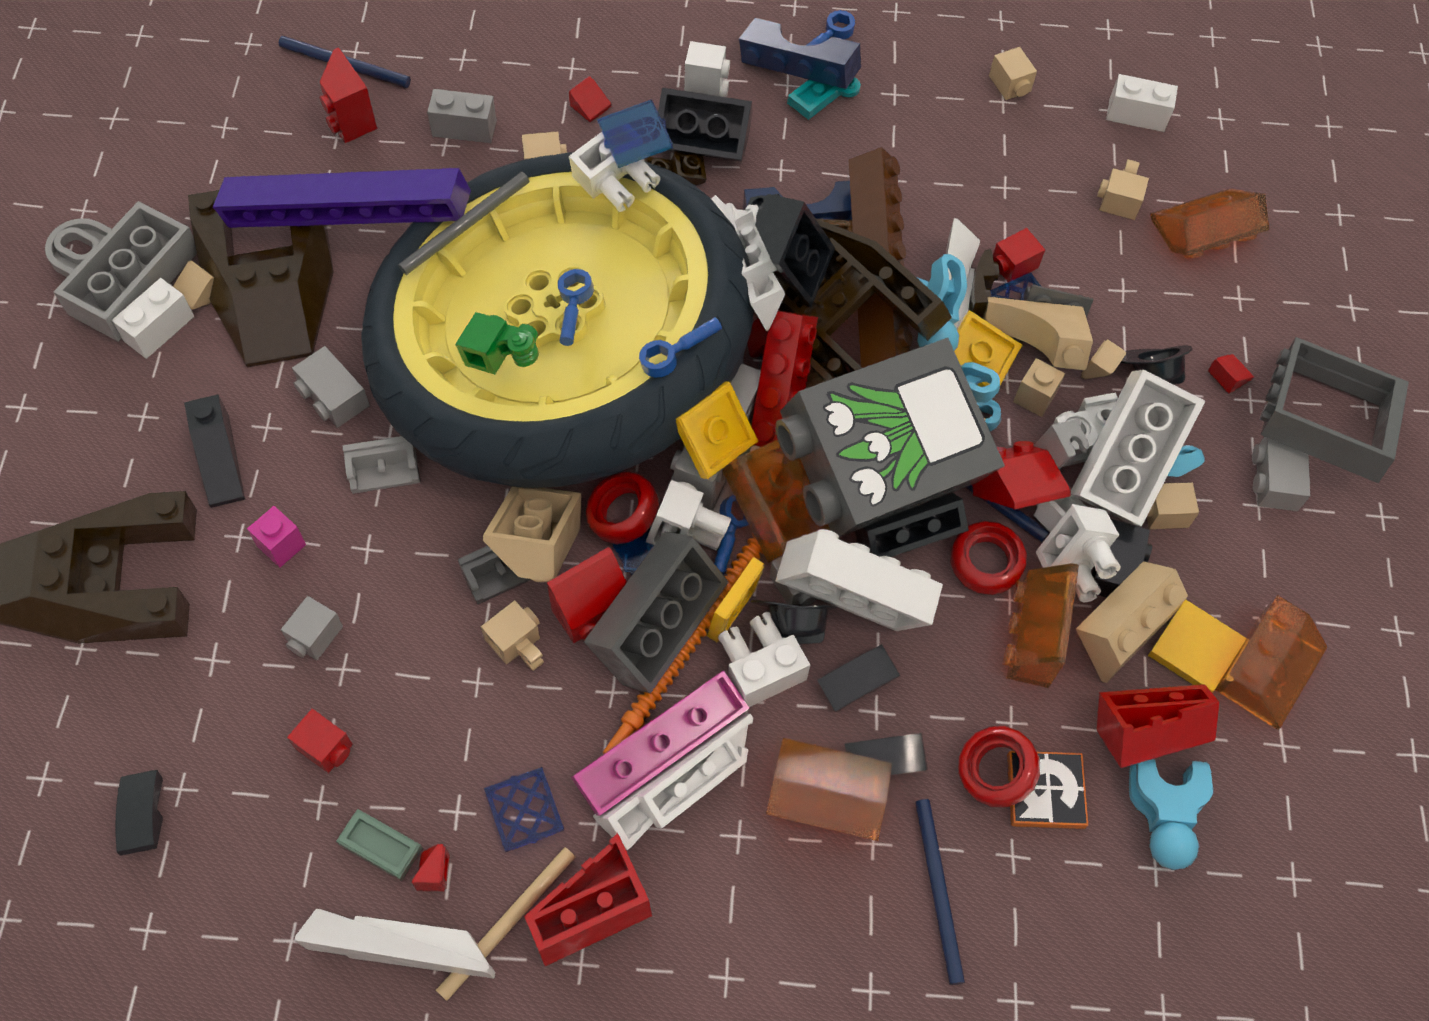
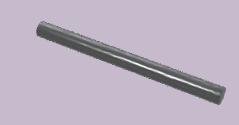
[398,172,530,275]

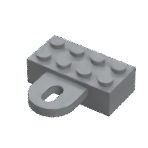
[45,201,197,342]

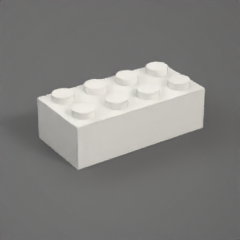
[1071,370,1205,526]
[775,529,943,631]

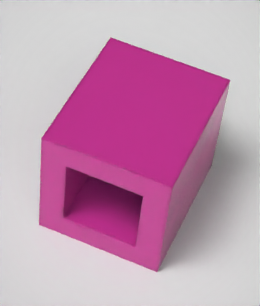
[247,506,306,568]

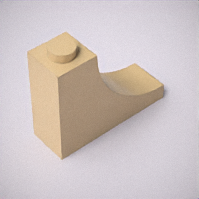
[983,297,1093,370]

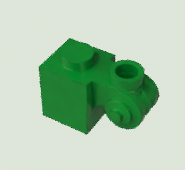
[455,312,539,375]

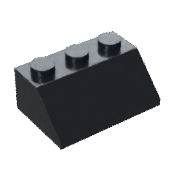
[652,88,753,162]
[755,194,835,307]

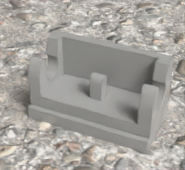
[1034,419,1089,470]
[343,436,420,494]

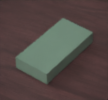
[336,809,423,881]

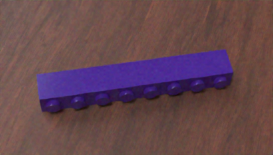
[213,168,471,228]

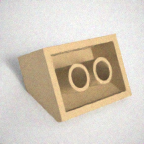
[483,487,581,582]
[1076,561,1188,683]

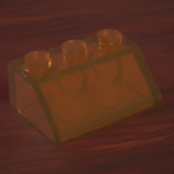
[1150,189,1269,258]
[722,440,831,563]
[1003,563,1079,688]
[1215,595,1328,730]
[766,737,892,841]

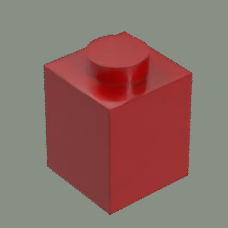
[993,228,1045,283]
[287,709,353,774]

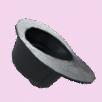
[1120,345,1193,385]
[751,600,837,644]

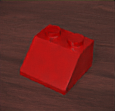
[319,48,377,143]
[973,441,1071,509]
[547,547,627,643]

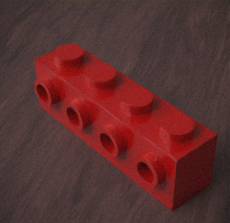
[751,311,818,452]

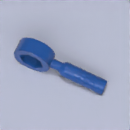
[805,10,855,46]
[558,269,594,346]
[639,317,722,378]
[714,493,756,575]

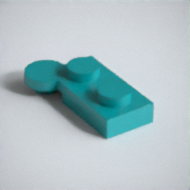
[787,77,861,120]

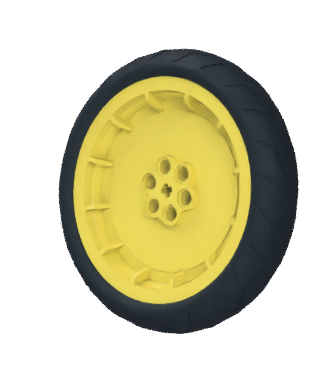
[361,152,754,488]

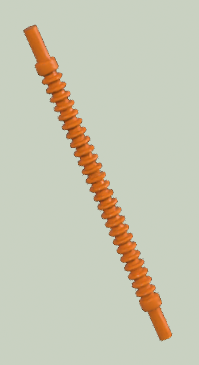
[602,480,805,754]

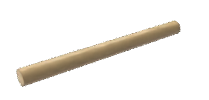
[436,847,576,1001]

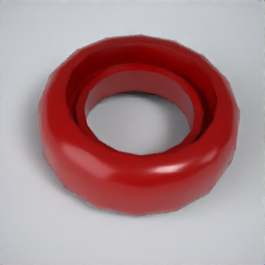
[586,472,659,545]
[950,521,1027,595]
[958,726,1040,807]

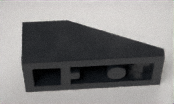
[184,394,245,508]

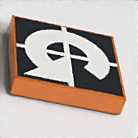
[1007,751,1088,829]

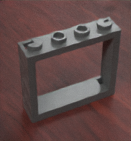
[1260,337,1409,483]

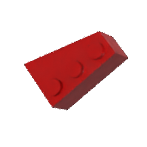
[1097,684,1219,768]
[524,833,652,966]

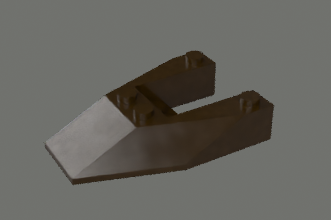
[188,190,334,367]
[773,219,952,382]
[0,491,197,644]

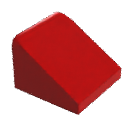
[569,76,612,122]
[747,318,768,357]
[1208,354,1254,394]

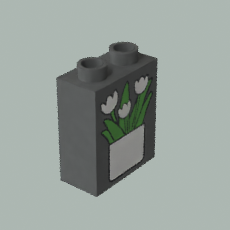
[776,337,1005,537]

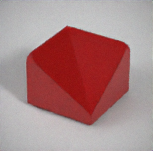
[412,844,450,891]

